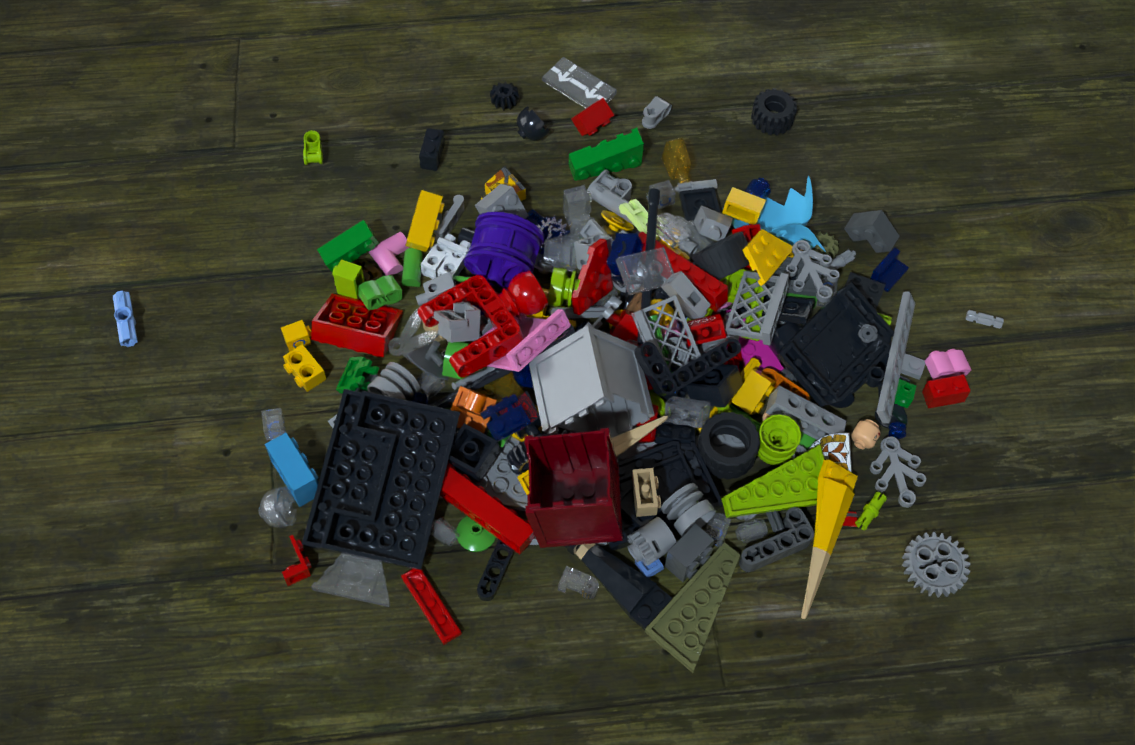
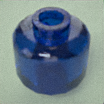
[744,178,771,200]

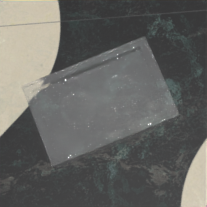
[616,247,674,295]

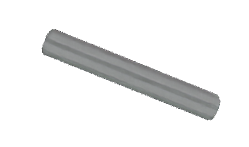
[550,306,620,318]

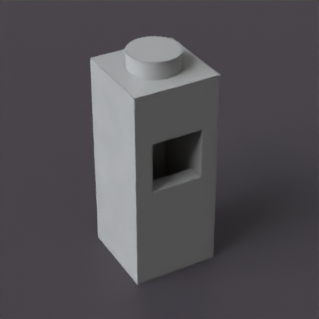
[661,271,711,320]

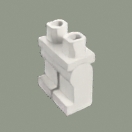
[421,234,471,283]

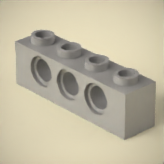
[765,385,846,440]

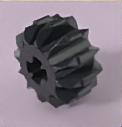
[490,81,519,111]

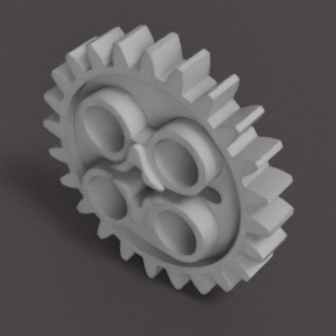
[902,532,970,598]

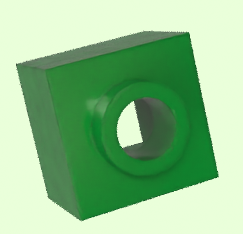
[894,379,917,408]

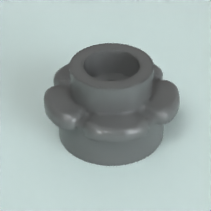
[858,324,878,343]

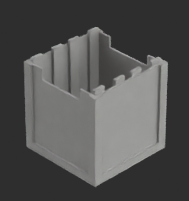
[529,325,654,438]

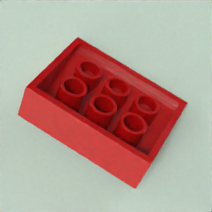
[311,293,403,357]

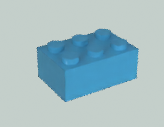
[265,433,319,507]

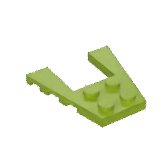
[686,269,766,341]

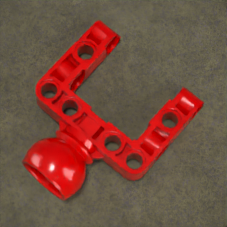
[417,270,548,377]

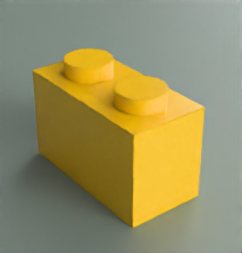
[722,187,766,225]
[732,369,776,415]

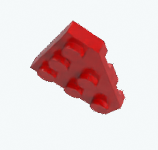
[571,238,613,315]

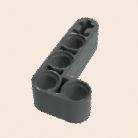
[739,507,814,572]

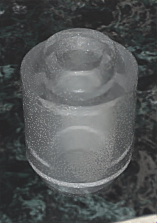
[431,517,460,547]
[736,519,768,544]

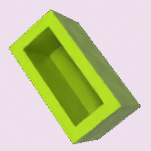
[332,259,365,300]

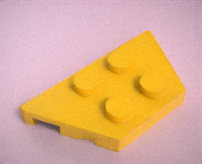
[742,229,793,286]

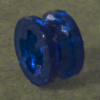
[888,422,907,439]

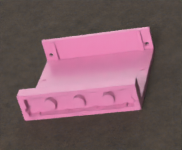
[480,309,571,372]

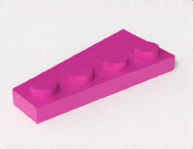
[725,309,784,373]

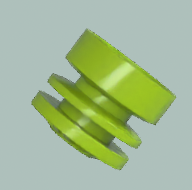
[548,267,580,307]
[757,414,801,465]

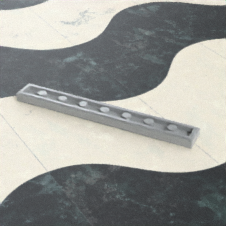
[877,292,915,423]

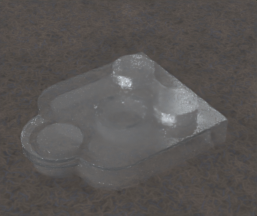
[646,213,692,248]

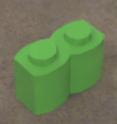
[358,275,402,310]

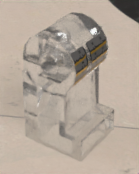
[558,566,599,599]

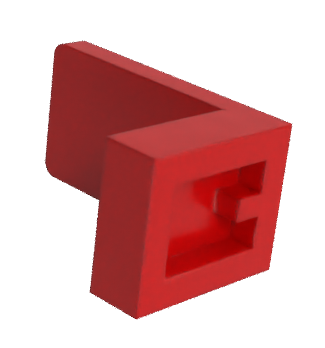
[282,535,312,586]

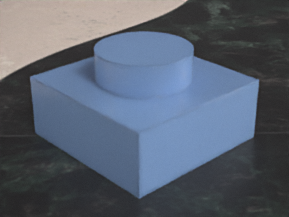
[635,559,664,578]

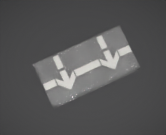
[542,57,617,108]

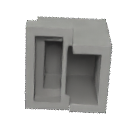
[434,302,480,343]

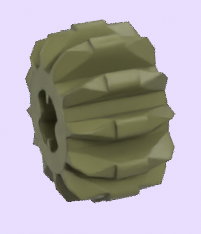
[811,232,839,262]

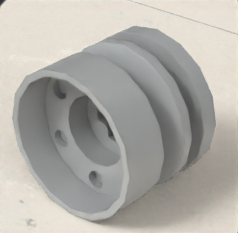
[367,362,420,400]
[661,483,716,537]

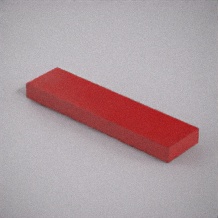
[401,569,462,645]

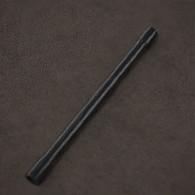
[637,188,660,345]

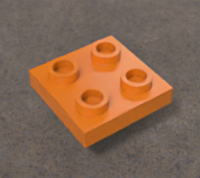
[451,385,497,434]

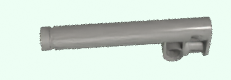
[586,169,699,260]

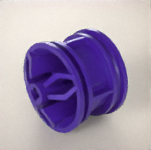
[464,212,544,288]

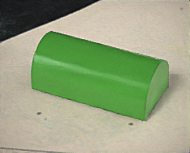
[402,248,423,287]

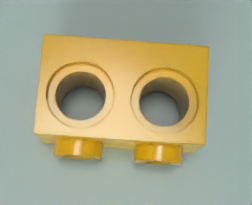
[283,344,326,392]

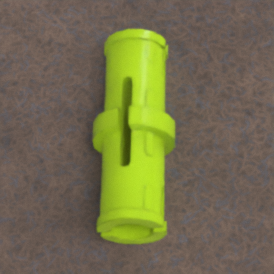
[855,492,887,530]

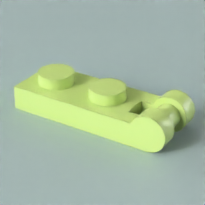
[619,199,665,241]

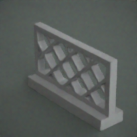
[725,271,789,346]
[631,295,700,386]

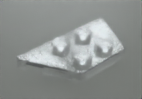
[311,553,390,607]

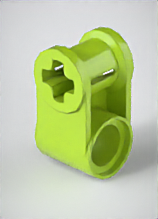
[303,130,323,165]

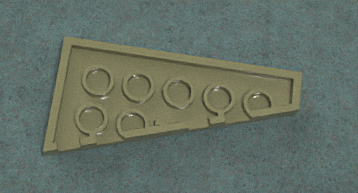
[645,542,740,673]

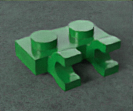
[336,356,379,394]

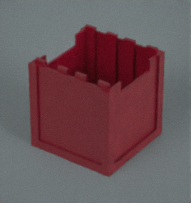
[524,428,623,548]

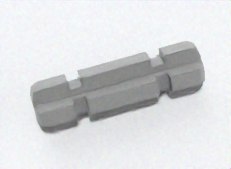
[966,310,1004,329]

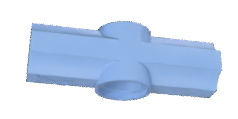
[113,291,138,347]

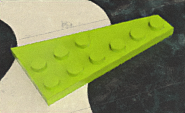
[721,445,824,518]

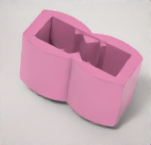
[925,349,971,380]

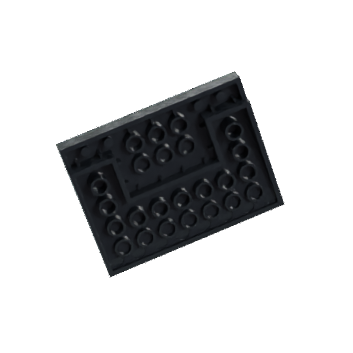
[302,389,460,570]

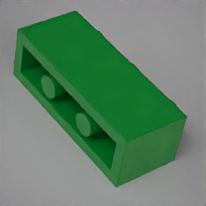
[317,220,379,272]

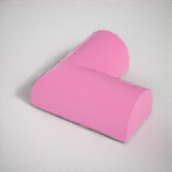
[369,232,409,276]

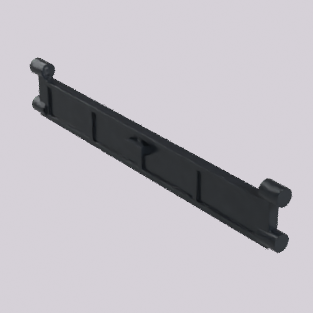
[428,324,575,408]

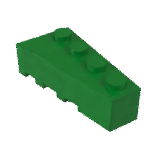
[568,128,644,181]

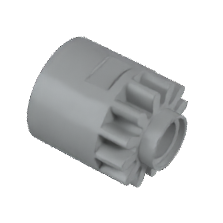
[627,517,677,566]

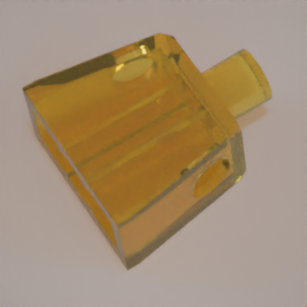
[662,138,691,183]

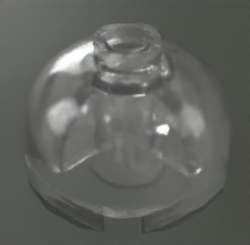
[259,487,297,528]

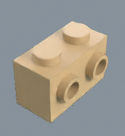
[632,468,661,517]

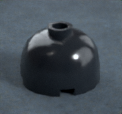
[516,106,550,141]

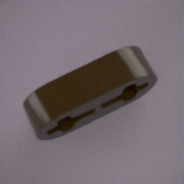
[353,259,382,281]

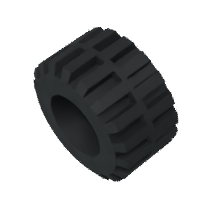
[751,88,797,136]

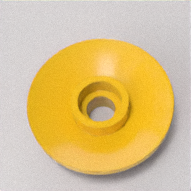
[601,210,634,232]

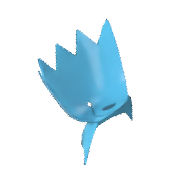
[722,176,826,252]

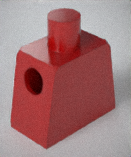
[605,309,638,346]

